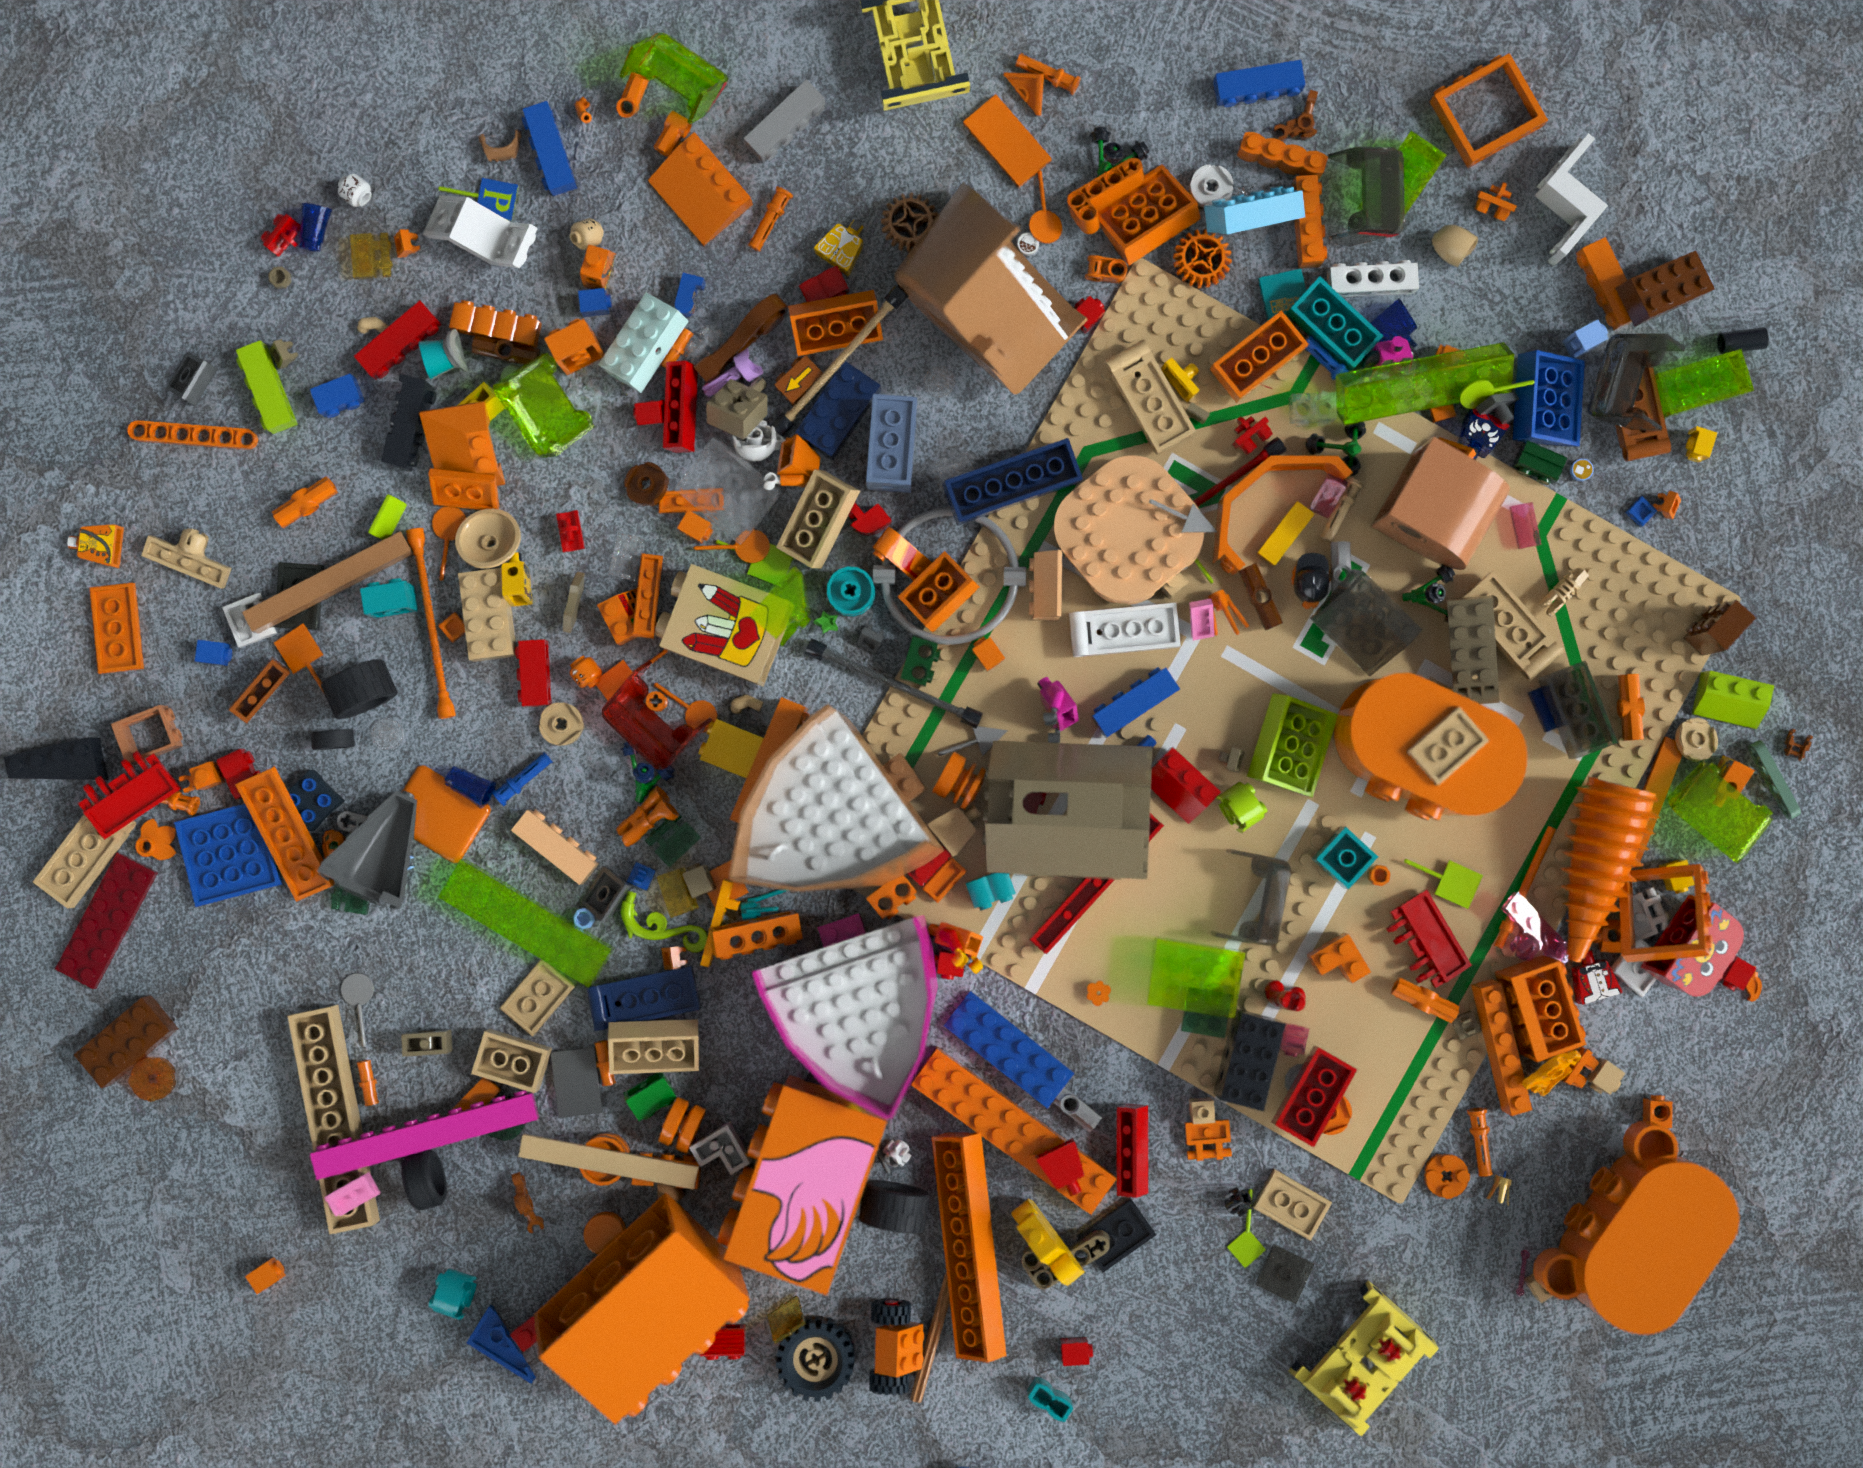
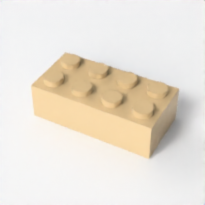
[776,469,860,569]
[458,568,516,662]
[608,1019,699,1074]

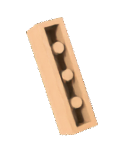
[511,809,599,885]

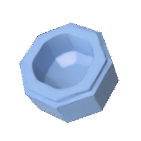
[573,908,596,929]

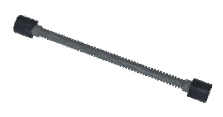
[805,638,983,729]

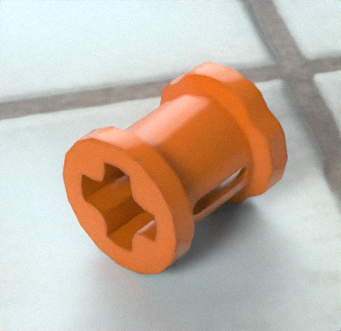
[646,691,668,712]

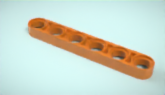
[127,420,258,450]

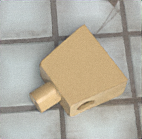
[927,805,981,857]

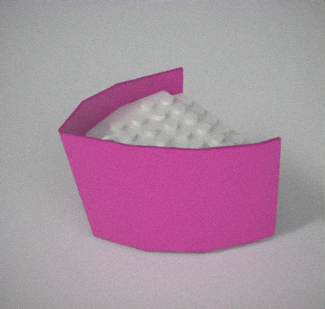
[752,913,938,1119]

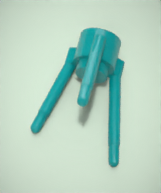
[741,889,790,920]

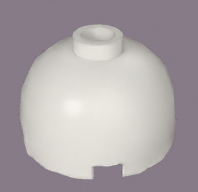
[732,420,776,461]

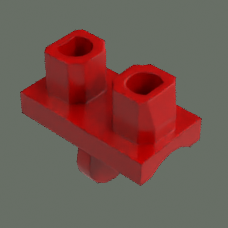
[260,214,302,257]
[1232,416,1273,455]
[556,510,585,553]

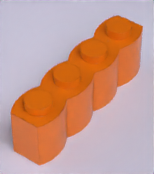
[1237,132,1328,180]
[449,300,542,348]

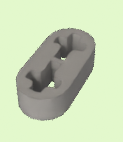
[337,811,368,833]

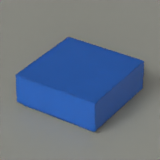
[1625,496,1658,527]

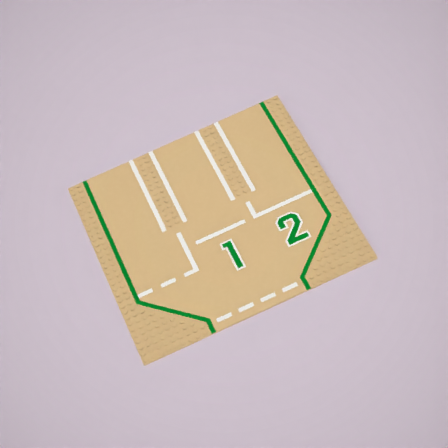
[851,258,1741,1203]

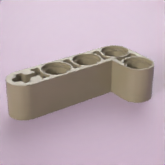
[1021,1230,1110,1289]

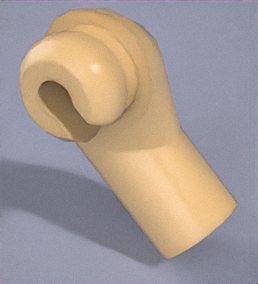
[357,317,389,334]
[730,695,764,714]

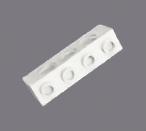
[1327,260,1419,297]

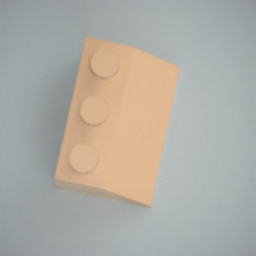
[1029,550,1062,620]

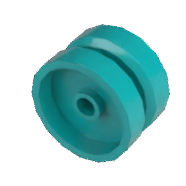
[827,566,875,617]

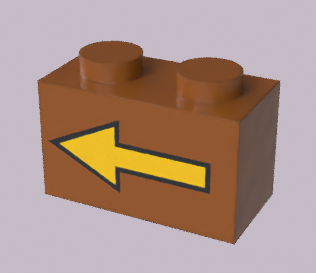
[774,355,823,406]

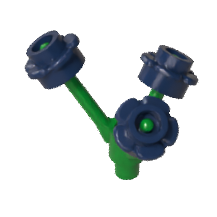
[620,740,675,803]

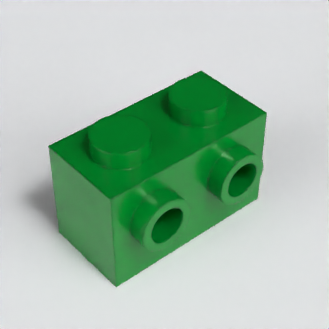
[623,1072,677,1121]

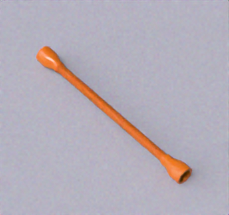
[406,528,456,719]

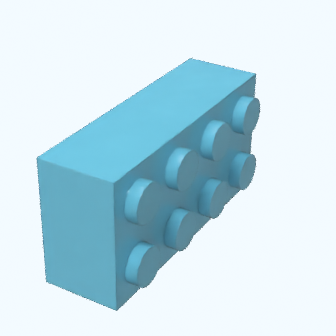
[1204,186,1305,234]

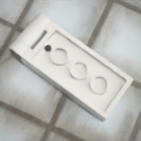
[1069,603,1181,657]

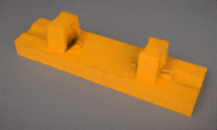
[700,879,740,967]

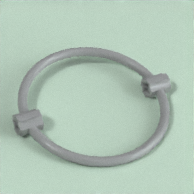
[873,507,1026,645]

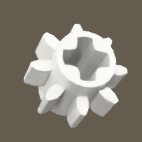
[882,1140,911,1167]

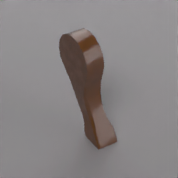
[693,293,788,382]

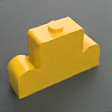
[1011,1198,1085,1286]

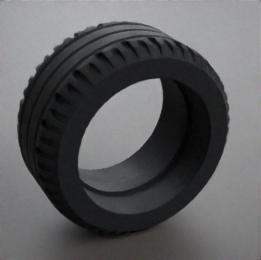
[401,1149,447,1210]

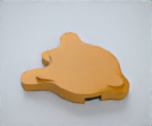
[1522,1051,1581,1096]

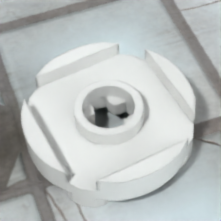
[1189,165,1233,208]

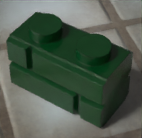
[1512,440,1567,485]

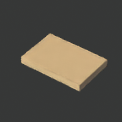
[1406,706,1489,786]
[499,958,576,1037]
[1252,1168,1332,1241]

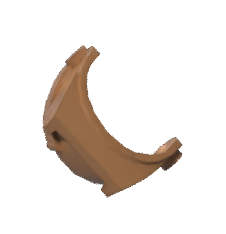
[479,129,522,162]

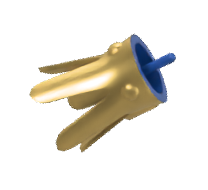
[1487,1171,1512,1206]

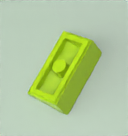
[368,494,407,540]

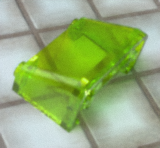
[493,353,595,458]
[1667,760,1774,863]

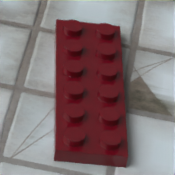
[55,852,158,989]

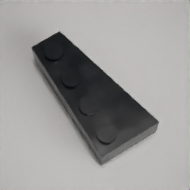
[381,373,437,472]

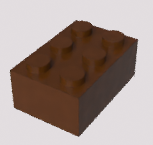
[1683,600,1756,656]

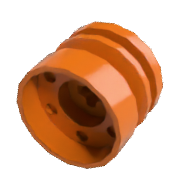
[932,751,986,810]

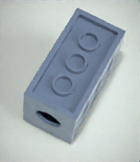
[866,394,918,493]

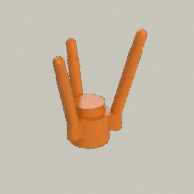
[1208,589,1249,636]

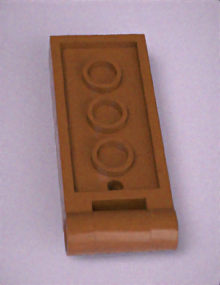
[1601,348,1671,462]

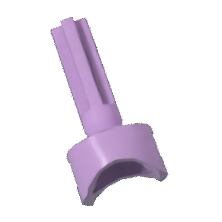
[702,348,763,397]

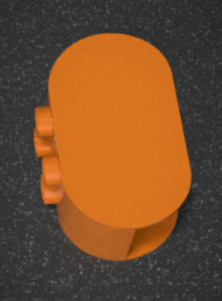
[1334,673,1527,821]

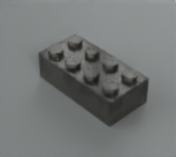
[1537,660,1618,759]

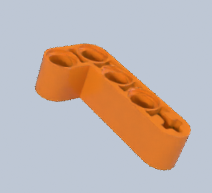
[1067,158,1145,234]

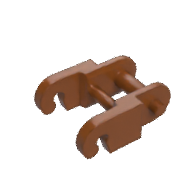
[1784,728,1813,761]

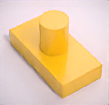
[1160,357,1200,402]

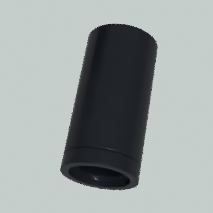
[1717,327,1769,355]

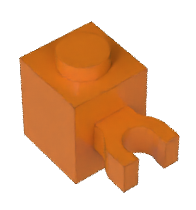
[178,761,225,793]

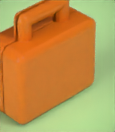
[401,765,491,863]

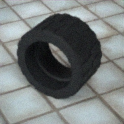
[321,659,397,719]
[858,1180,930,1234]

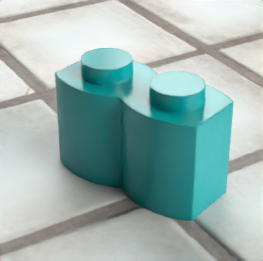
[965,873,1016,911]
[1027,1377,1074,1422]

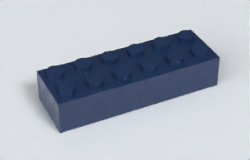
[942,438,1083,525]

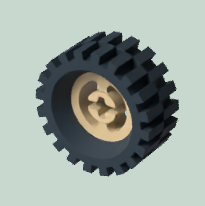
[776,1315,855,1402]

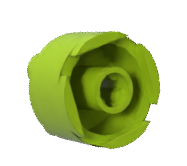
[1216,782,1268,833]

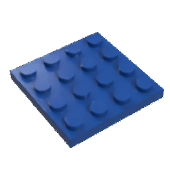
[174,804,283,907]

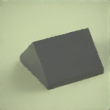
[166,352,218,406]
[580,866,633,923]

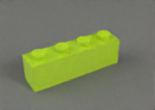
[236,340,298,434]

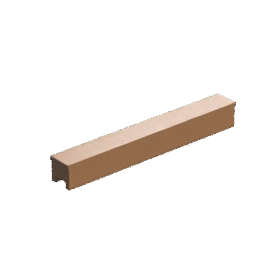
[242,531,413,634]

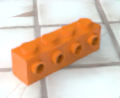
[1292,175,1327,269]

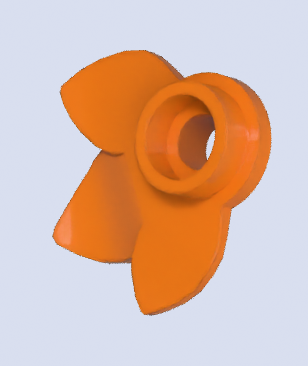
[135,819,176,860]

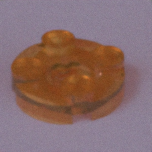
[128,1057,176,1102]

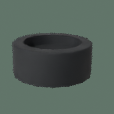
[311,729,355,750]

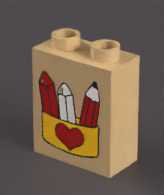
[655,564,795,687]

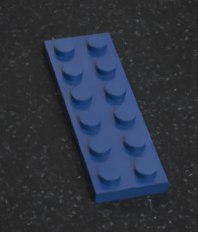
[944,991,1075,1109]

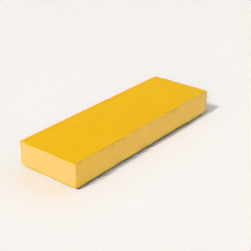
[1257,501,1314,566]

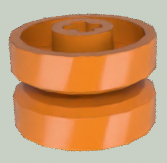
[658,1097,706,1154]
[579,1132,631,1186]

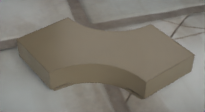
[562,572,585,633]

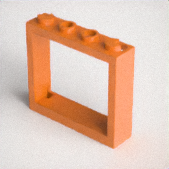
[1430,53,1548,168]
[1619,864,1713,962]

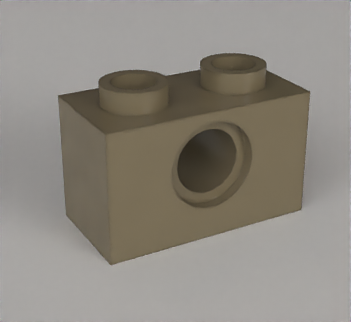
[401,1029,453,1057]

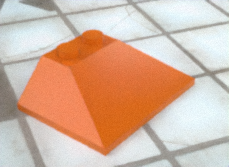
[419,401,505,486]

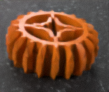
[1173,229,1232,289]

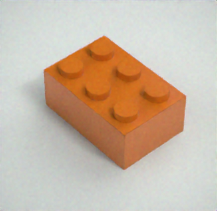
[544,319,605,376]
[898,551,980,632]

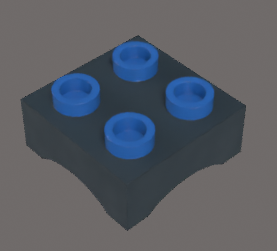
[288,770,345,831]

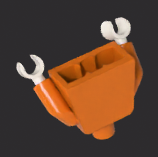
[763,433,821,490]

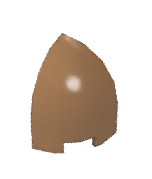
[657,1183,685,1201]

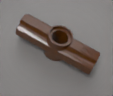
[472,335,540,368]
[1238,563,1283,631]

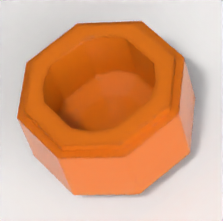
[1367,865,1391,886]

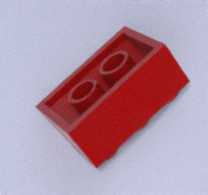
[1151,747,1221,824]

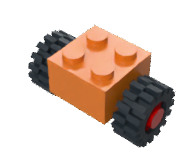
[869,1298,924,1396]

